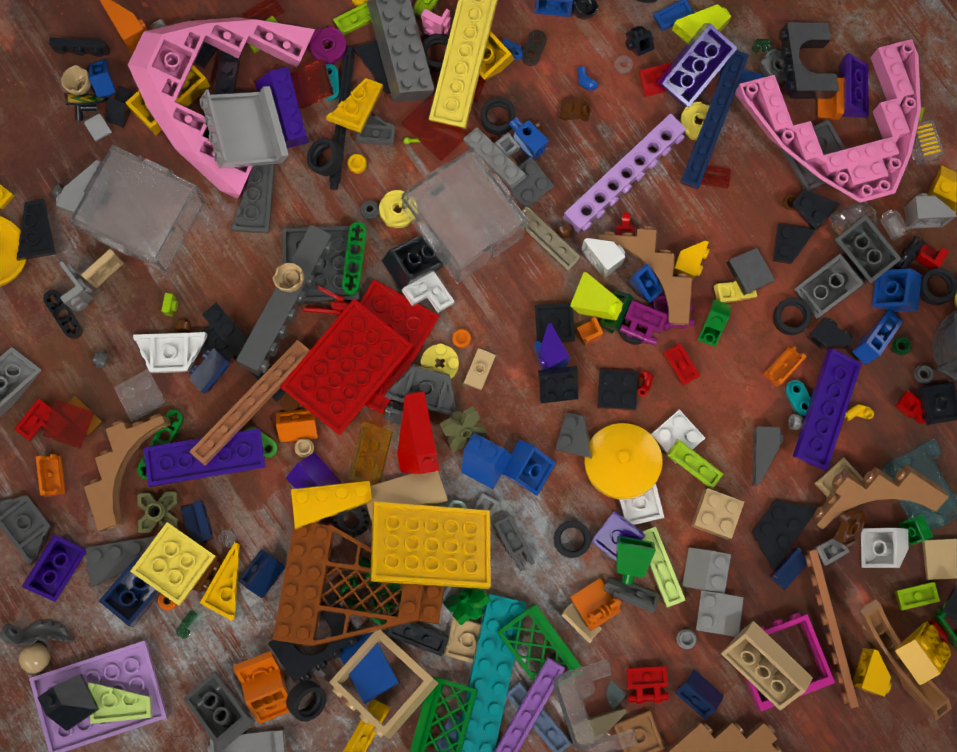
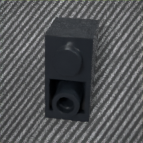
[806,317,855,350]

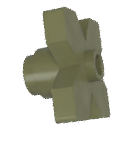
[440,406,487,452]
[137,492,179,533]

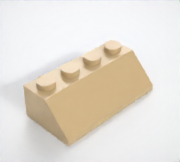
[721,621,813,710]

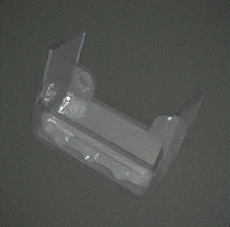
[553,659,637,752]

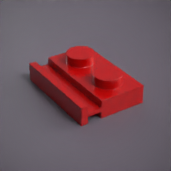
[638,62,672,97]

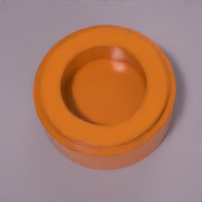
[452,329,471,349]

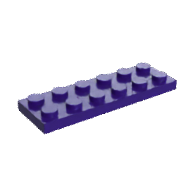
[792,349,862,470]
[144,429,266,487]

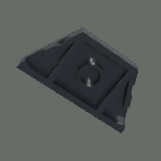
[752,501,817,570]

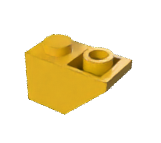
[674,241,710,281]

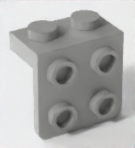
[59,261,94,312]

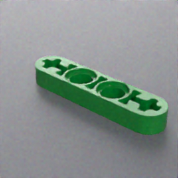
[342,222,367,296]
[137,410,184,480]

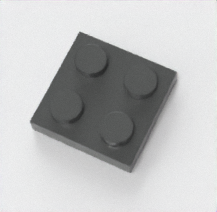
[501,157,554,209]

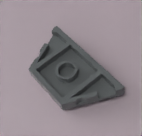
[385,364,457,415]
[0,495,53,565]

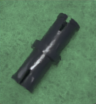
[894,236,925,269]

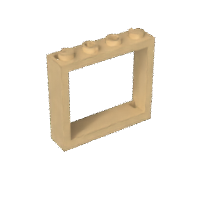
[329,630,439,739]

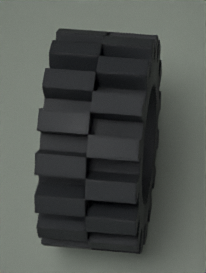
[333,506,369,538]

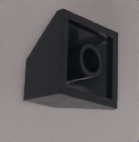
[37,674,100,731]

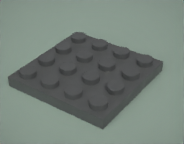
[282,226,360,303]

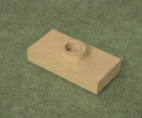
[464,348,496,391]

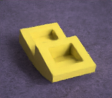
[714,281,757,303]

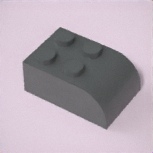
[834,215,901,283]
[183,672,255,749]

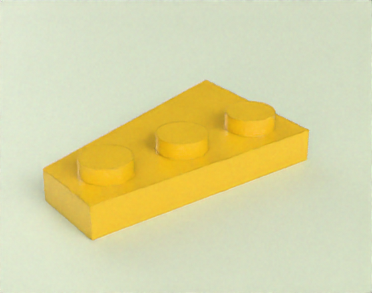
[326,78,383,133]

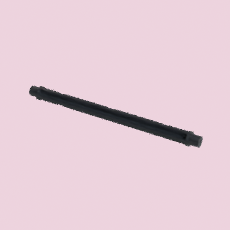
[329,47,355,190]

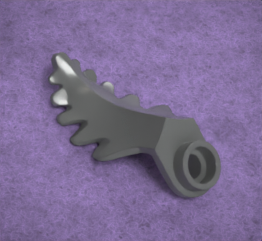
[0,619,73,648]

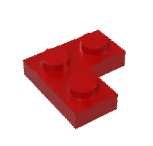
[14,398,70,441]

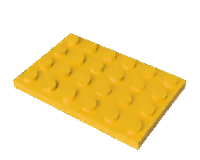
[371,501,491,589]

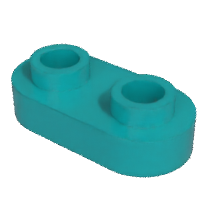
[320,64,340,102]
[785,380,811,417]

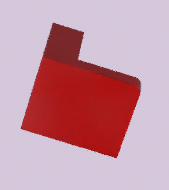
[915,244,949,270]

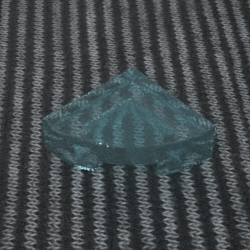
[606,681,626,710]

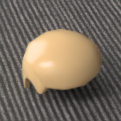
[61,65,92,96]
[272,263,304,293]
[19,643,50,674]

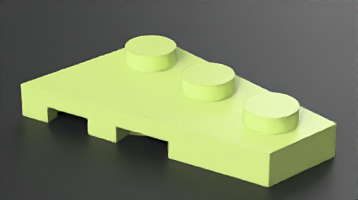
[88,682,153,724]

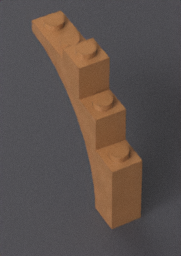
[598,226,692,326]
[84,414,171,531]
[814,464,949,529]
[860,599,952,720]
[664,722,782,752]

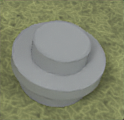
[676,629,696,649]

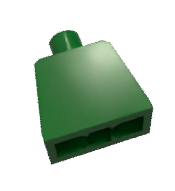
[616,535,656,585]

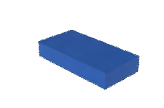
[653,0,694,32]

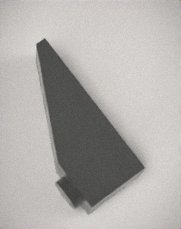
[752,426,783,486]

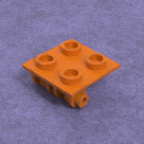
[570,578,622,631]

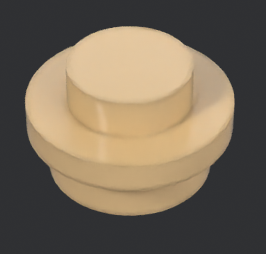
[295,438,314,458]

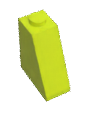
[672,4,731,44]
[570,272,623,321]

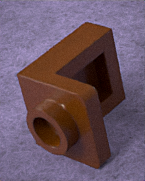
[560,98,591,122]

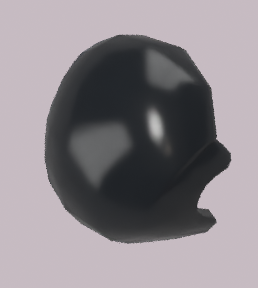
[572,0,599,20]

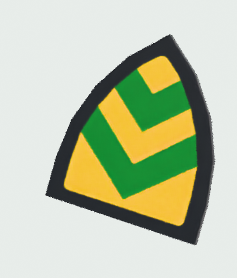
[64,93,109,121]

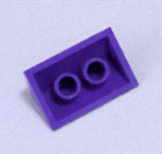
[839,53,868,118]
[286,452,343,521]
[22,534,86,602]

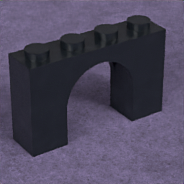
[779,22,839,99]
[268,595,362,683]

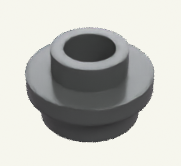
[361,201,379,219]
[92,350,108,368]
[914,365,933,384]

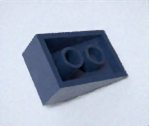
[189,348,233,394]
[99,554,160,627]

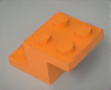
[233,651,289,724]

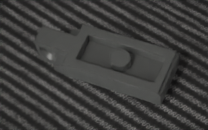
[604,578,659,613]

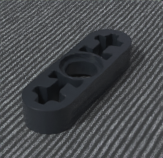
[43,290,83,339]

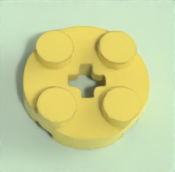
[680,102,710,140]
[379,190,417,228]
[421,344,459,379]

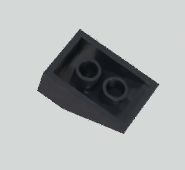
[381,230,453,290]

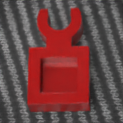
[895,391,926,424]

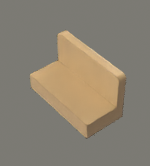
[560,602,602,643]

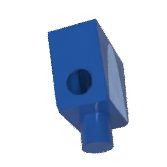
[509,117,549,160]

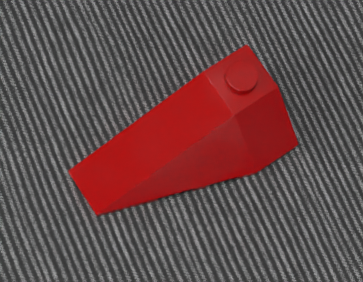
[397,391,440,474]

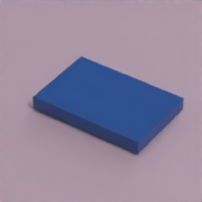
[340,632,400,704]

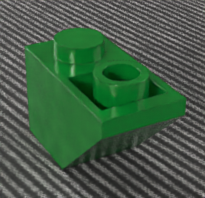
[698,299,731,347]

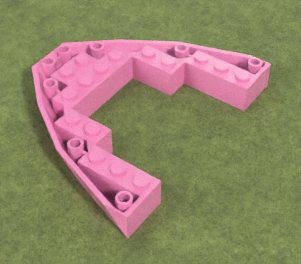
[128,17,315,199]
[735,39,921,203]

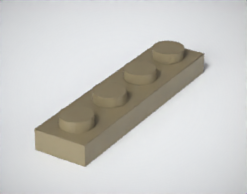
[514,206,582,271]

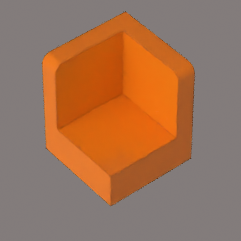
[576,317,604,345]

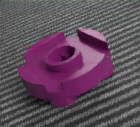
[310,27,347,65]

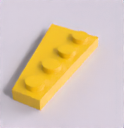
[291,481,372,530]

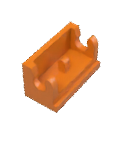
[763,346,807,387]
[36,454,66,497]

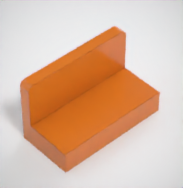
[817,78,844,120]
[276,409,318,443]

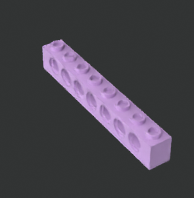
[563,113,686,234]

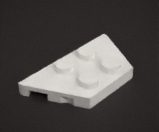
[133,332,207,373]

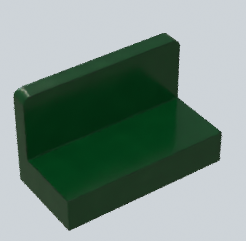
[599,290,633,334]

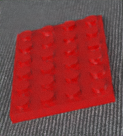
[360,279,440,415]
[280,299,414,436]

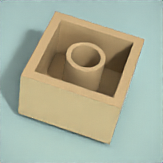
[691,488,744,540]

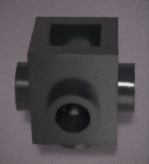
[625,26,655,57]

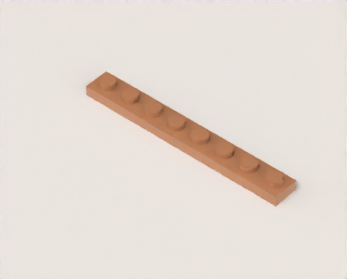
[190,340,310,466]
[805,549,859,708]

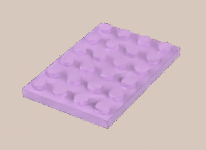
[29,640,168,752]

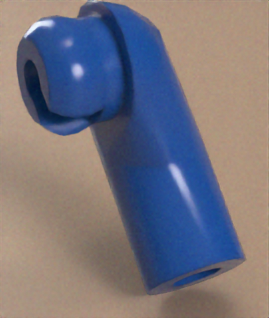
[502,38,523,61]
[577,67,598,91]

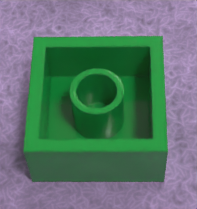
[898,514,933,546]

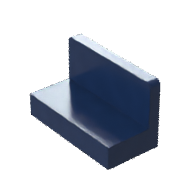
[181,500,214,544]
[769,547,807,590]
[238,549,285,598]
[675,670,724,720]

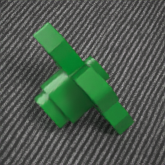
[443,587,491,625]

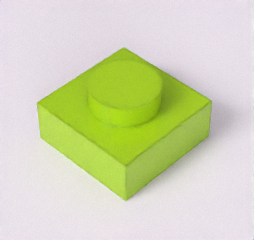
[161,293,178,316]

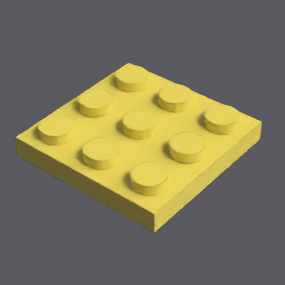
[130,522,216,606]

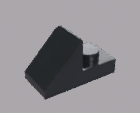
[106,86,136,128]

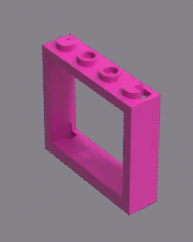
[744,612,835,711]

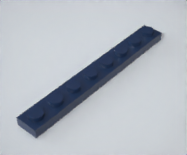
[680,50,749,190]

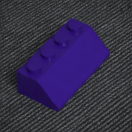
[255,67,309,148]

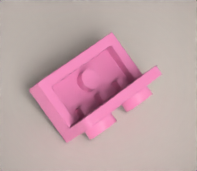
[421,9,452,36]

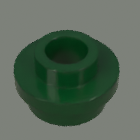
[891,337,911,356]

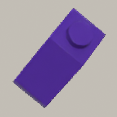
[538,323,569,369]

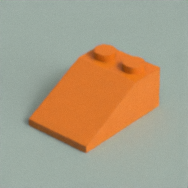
[100,0,148,55]

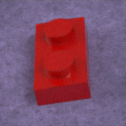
[663,343,700,386]

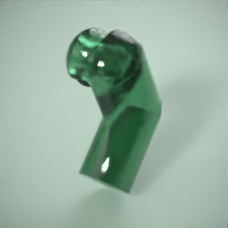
[752,38,772,53]
[176,610,198,639]

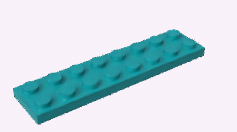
[455,594,526,752]

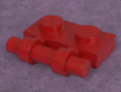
[626,666,669,704]

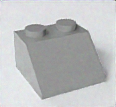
[904,193,956,229]
[682,548,731,594]
[696,590,744,637]

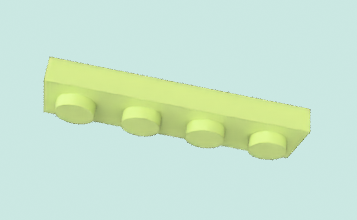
[642,527,685,608]

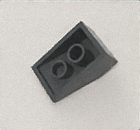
[794,254,867,319]

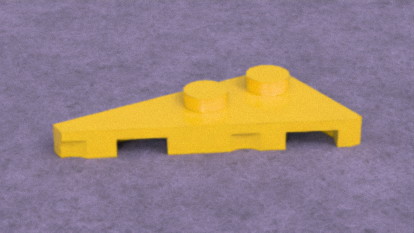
[200,542,240,621]

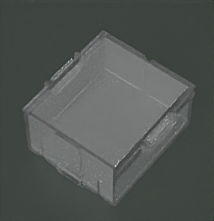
[69,144,205,273]
[401,147,530,284]

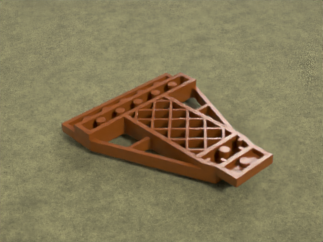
[272,523,445,647]

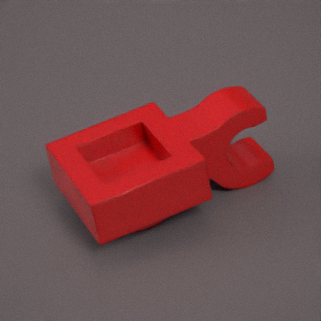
[616,212,635,236]

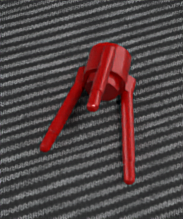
[302,285,348,315]

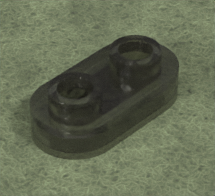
[522,30,547,66]

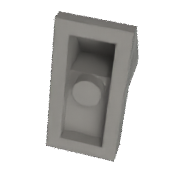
[813,537,849,566]

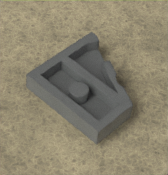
[356,114,396,146]
[556,413,592,459]

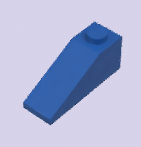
[852,309,903,365]

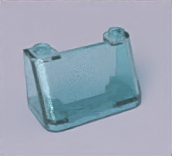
[883,438,957,530]

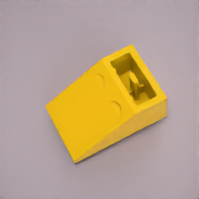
[895,621,951,685]

